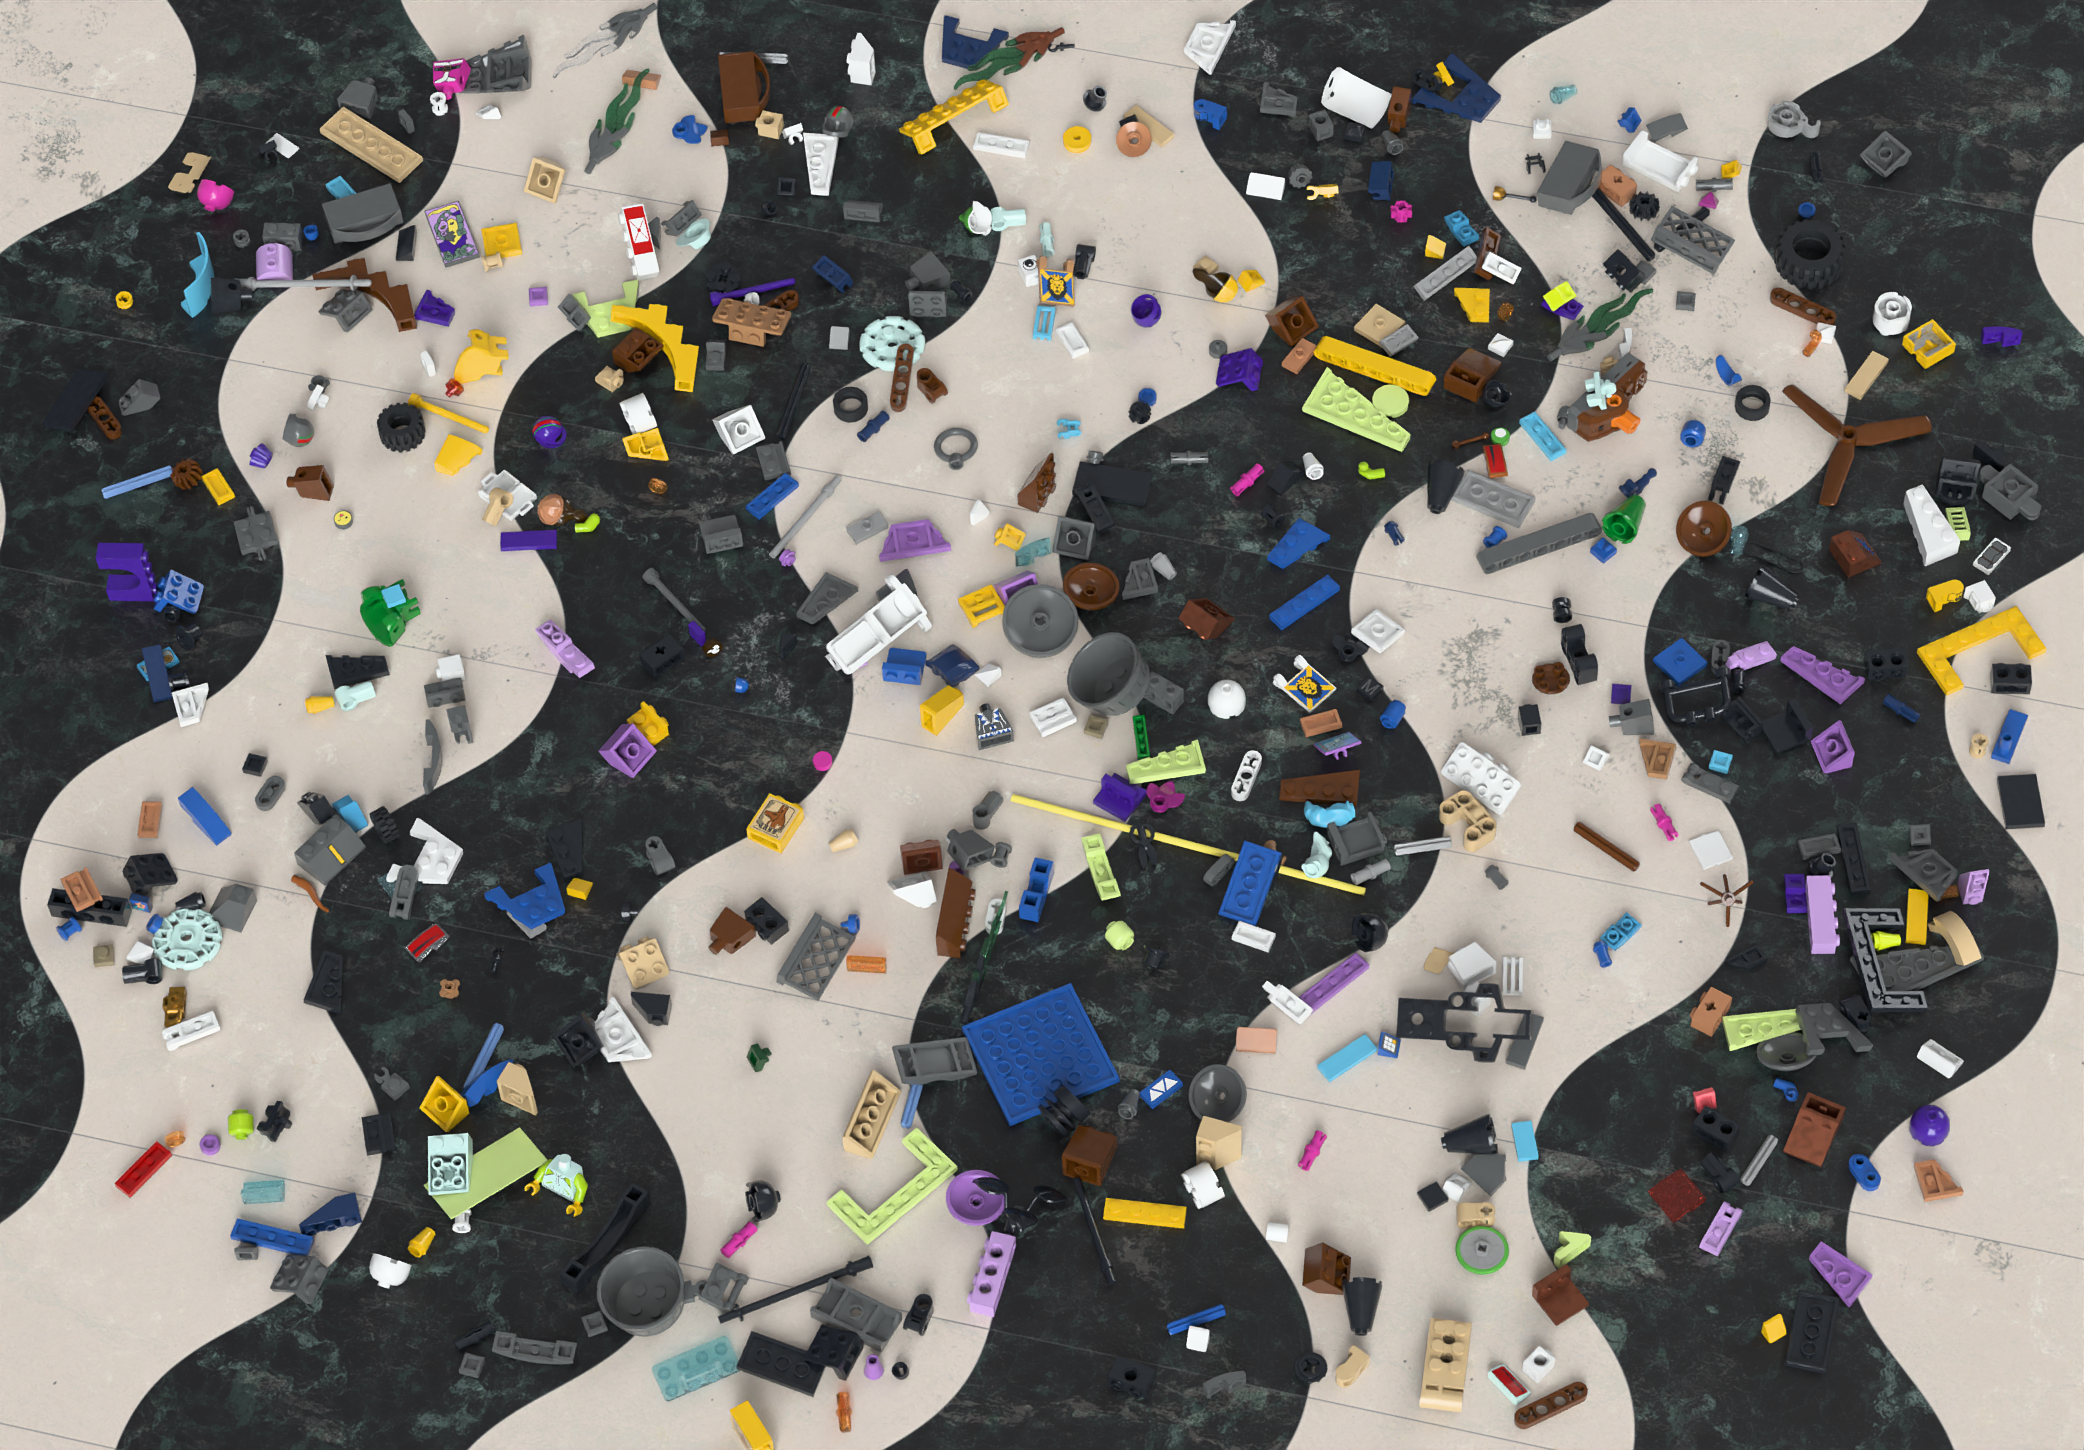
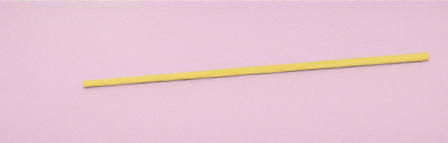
[1011,794,1366,896]

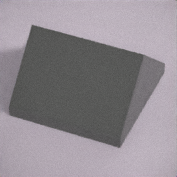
[1052,516,1096,560]

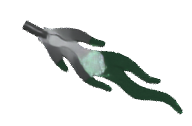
[584,68,650,174]
[1547,289,1653,361]

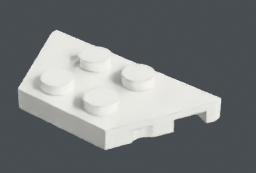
[1184,20,1236,75]
[594,997,652,1062]

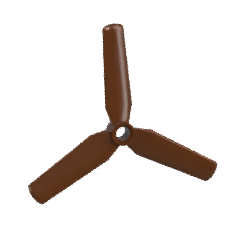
[1782,384,1932,506]

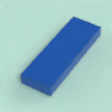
[746,473,799,520]

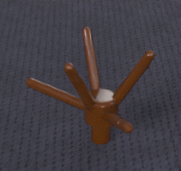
[1700,874,1754,927]

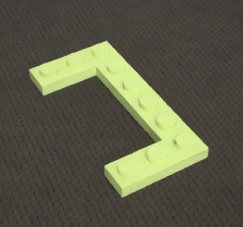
[826,1128,958,1245]

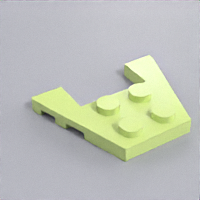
[572,279,639,337]

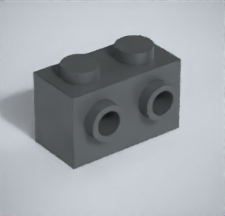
[262,223,303,251]

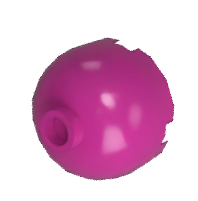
[197,179,234,212]

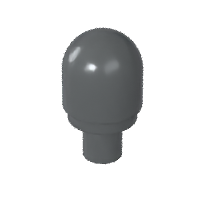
[1557,406,1570,429]

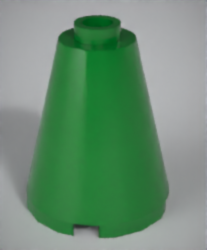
[1602,495,1646,544]

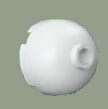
[1208,680,1246,719]
[369,1254,412,1289]

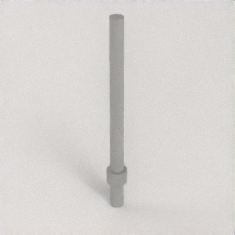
[769,476,841,559]

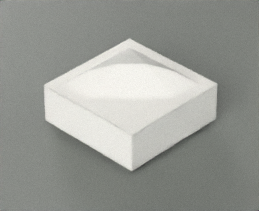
[1814,322,1836,344]
[1488,333,1513,357]
[420,351,436,377]

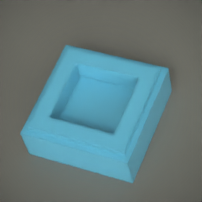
[381,584,406,608]
[1709,750,1733,774]

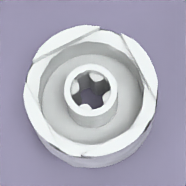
[1872,292,1912,336]
[619,393,657,435]
[1181,1161,1225,1209]

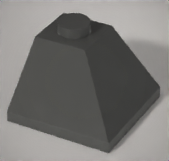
[209,884,257,933]

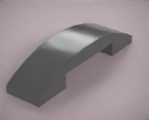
[423,719,442,795]
[492,1331,577,1364]

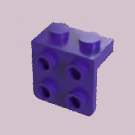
[1216,348,1263,391]

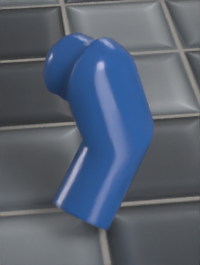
[1773,1077,1798,1102]

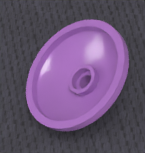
[946,1170,1005,1226]

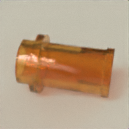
[1939,885,1959,902]

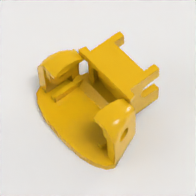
[454,329,509,384]

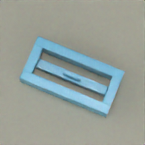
[1033,306,1056,341]

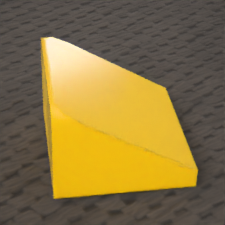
[1425,235,1446,259]
[1238,270,1265,292]
[567,878,593,900]
[1761,1314,1786,1343]

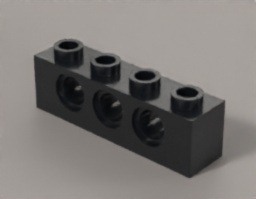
[47,888,132,927]

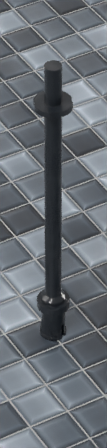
[718,1255,873,1324]

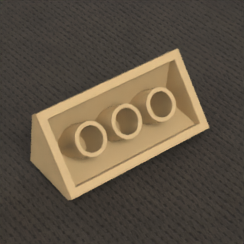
[842,1070,902,1159]

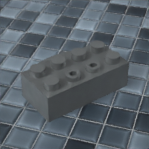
[1537,140,1602,215]
[322,183,403,244]

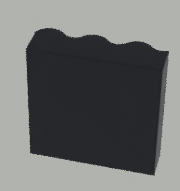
[1417,1182,1449,1212]

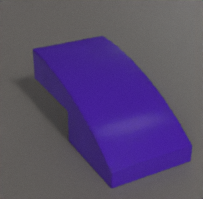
[1980,326,2022,347]
[1784,874,1807,913]

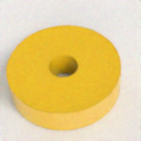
[1063,126,1092,153]

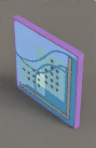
[1314,732,1361,760]

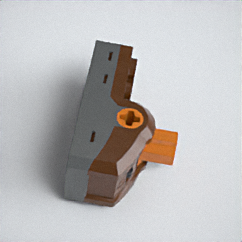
[1567,352,1648,442]

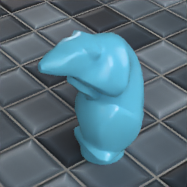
[1304,801,1355,828]

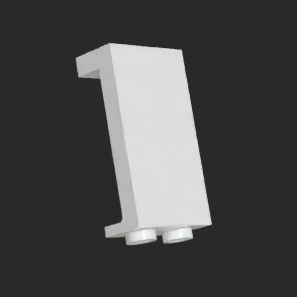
[1623,130,1699,192]

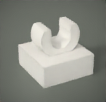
[1533,119,1551,139]
[782,123,803,145]
[306,385,329,410]

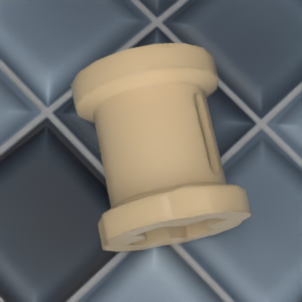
[481,252,503,272]
[1969,733,1989,758]

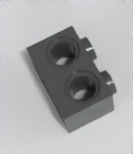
[1143,671,1184,714]

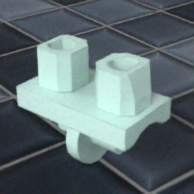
[1585,371,1616,410]

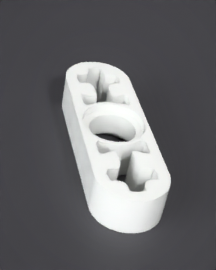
[1231,750,1262,801]

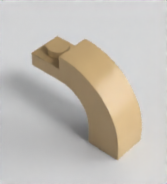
[1928,911,1981,966]

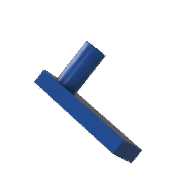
[1991,709,2028,764]

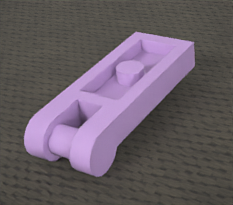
[1699,1201,1743,1256]

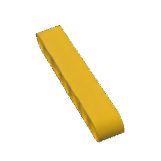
[1313,336,1436,396]

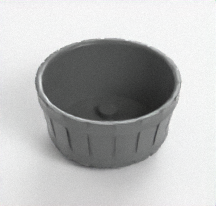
[1067,632,1150,716]
[597,1246,685,1337]

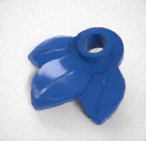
[672,115,708,144]

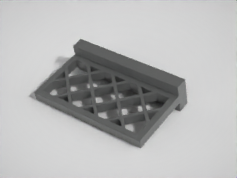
[1651,206,1735,275]
[776,913,856,1001]

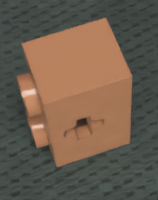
[1598,164,1637,208]
[1690,987,1732,1037]

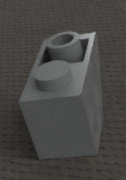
[118,379,160,416]

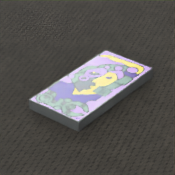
[424,201,480,268]

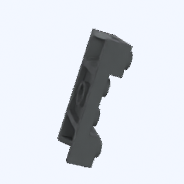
[810,1277,902,1353]

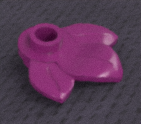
[1146,781,1185,813]

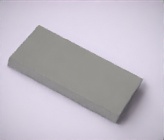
[1452,470,1536,528]

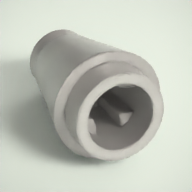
[1150,552,1177,580]

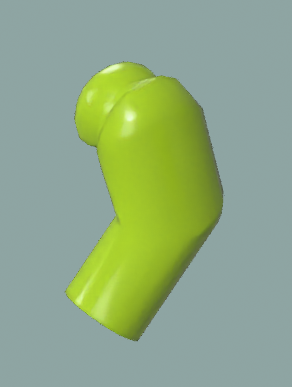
[1358,462,1385,480]
[575,513,600,533]

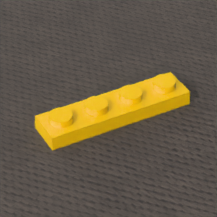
[1103,1198,1187,1228]

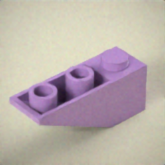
[1957,869,1990,905]

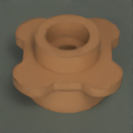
[439,979,460,999]

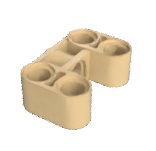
[1439,790,1497,852]

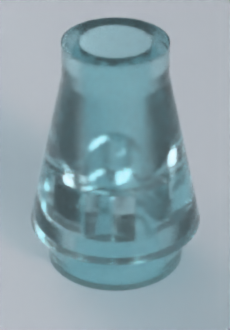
[1550,85,1577,104]
[1731,526,1749,555]

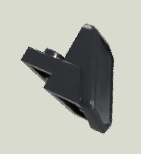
[1936,455,1981,507]

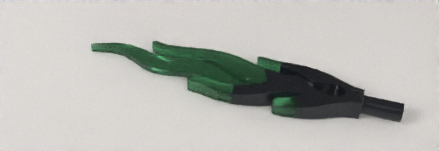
[959,891,1008,1024]

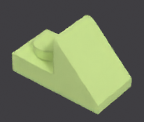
[1554,1231,1591,1269]

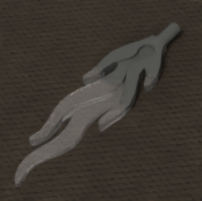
[553,3,657,78]

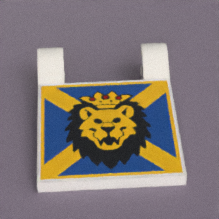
[1273,655,1336,713]

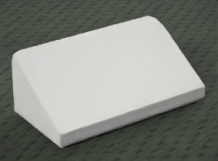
[1246,172,1285,200]
[1481,252,1521,284]
[1917,1039,1964,1078]

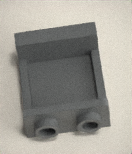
[1327,811,1387,866]

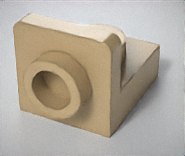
[595,366,624,392]

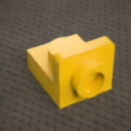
[994,523,1026,551]

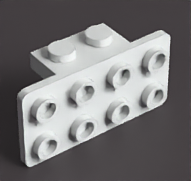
[1441,742,1521,815]

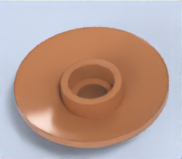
[1116,122,1152,157]

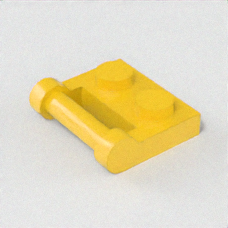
[958,584,1005,628]

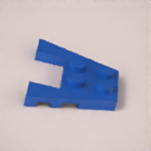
[485,863,565,929]

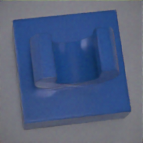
[1617,107,1642,133]
[1590,538,1617,564]

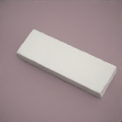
[973,132,1030,158]

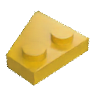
[1454,288,1490,322]

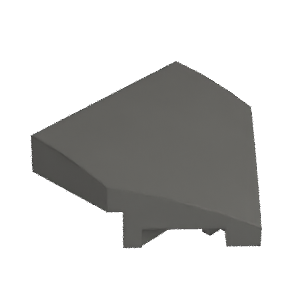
[1461,1154,1506,1196]

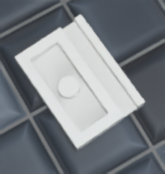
[1030,697,1076,737]

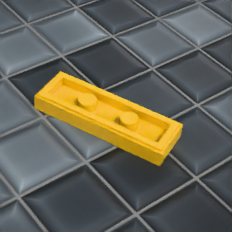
[1905,889,1928,945]

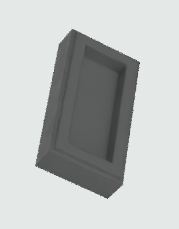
[1797,833,1841,860]

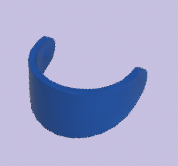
[1715,355,1742,386]

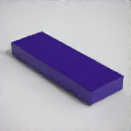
[500,530,557,552]

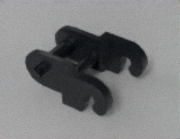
[1525,153,1546,175]

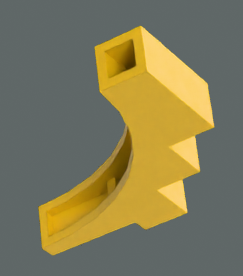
[611,304,699,392]

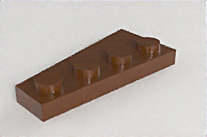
[1280,770,1360,806]

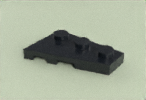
[325,655,390,689]

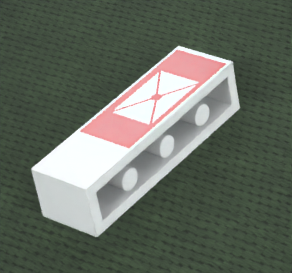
[618,204,660,281]

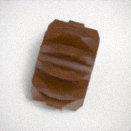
[170,458,203,490]

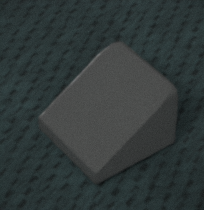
[234,1246,258,1260]

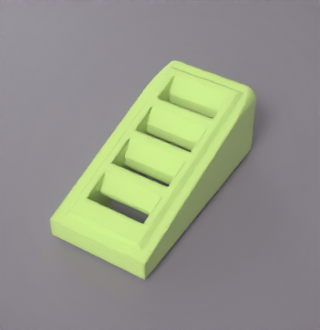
[1945,507,1971,541]

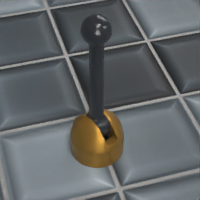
[1493,186,1537,203]

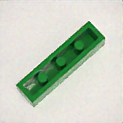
[1133,715,1150,760]

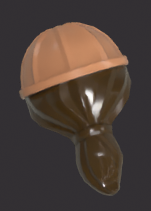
[537,494,590,526]

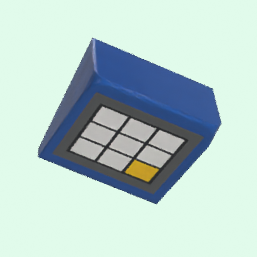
[1378,1032,1401,1058]

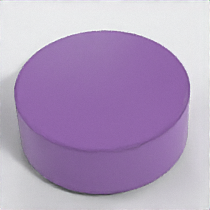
[199,1134,221,1156]

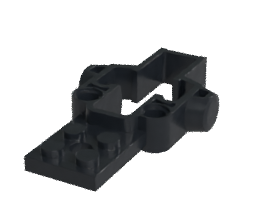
[1396,983,1534,1063]

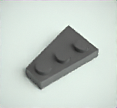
[796,572,858,625]

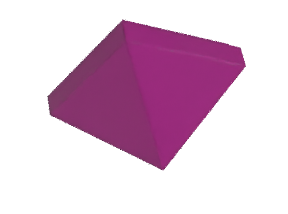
[1698,192,1719,209]

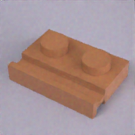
[60,867,103,912]

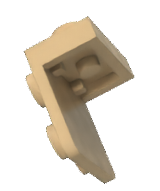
[616,936,669,988]

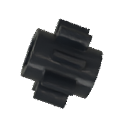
[1128,401,1151,424]

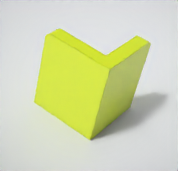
[1543,281,1576,311]

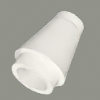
[1303,453,1324,480]

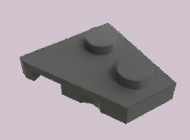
[1260,82,1298,116]
[1122,558,1158,600]

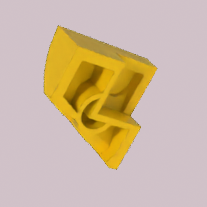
[622,428,669,461]

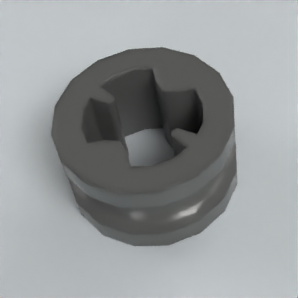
[233,229,250,248]

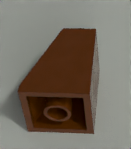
[1062,1125,1117,1187]

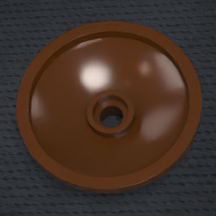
[1676,501,1732,557]
[1063,563,1119,610]

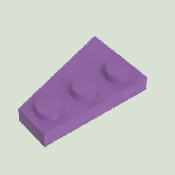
[1809,1241,1873,1308]

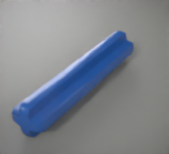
[1167,1304,1225,1335]

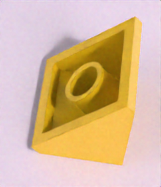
[420,1076,469,1132]

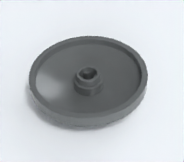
[1002,584,1078,658]

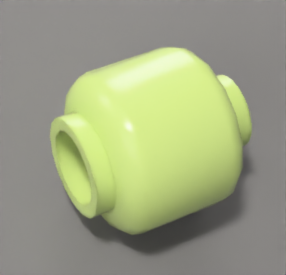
[1105,921,1134,950]

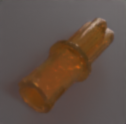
[836,1392,852,1433]

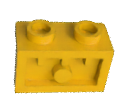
[627,701,669,746]

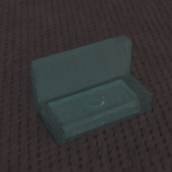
[241,1180,285,1204]

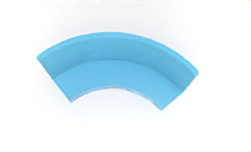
[181,232,214,318]

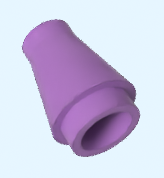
[864,1354,884,1380]

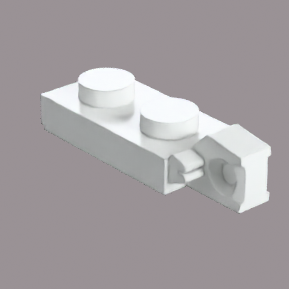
[1262,981,1313,1026]

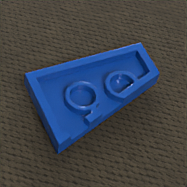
[1267,518,1330,569]

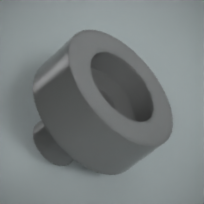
[1209,340,1227,359]

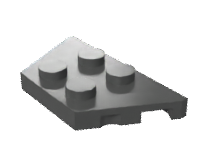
[1890,849,1957,901]

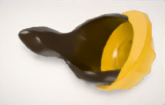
[1192,268,1238,302]

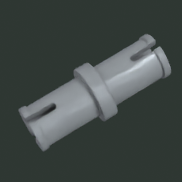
[1351,859,1391,886]

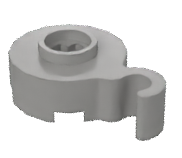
[1767,101,1821,138]

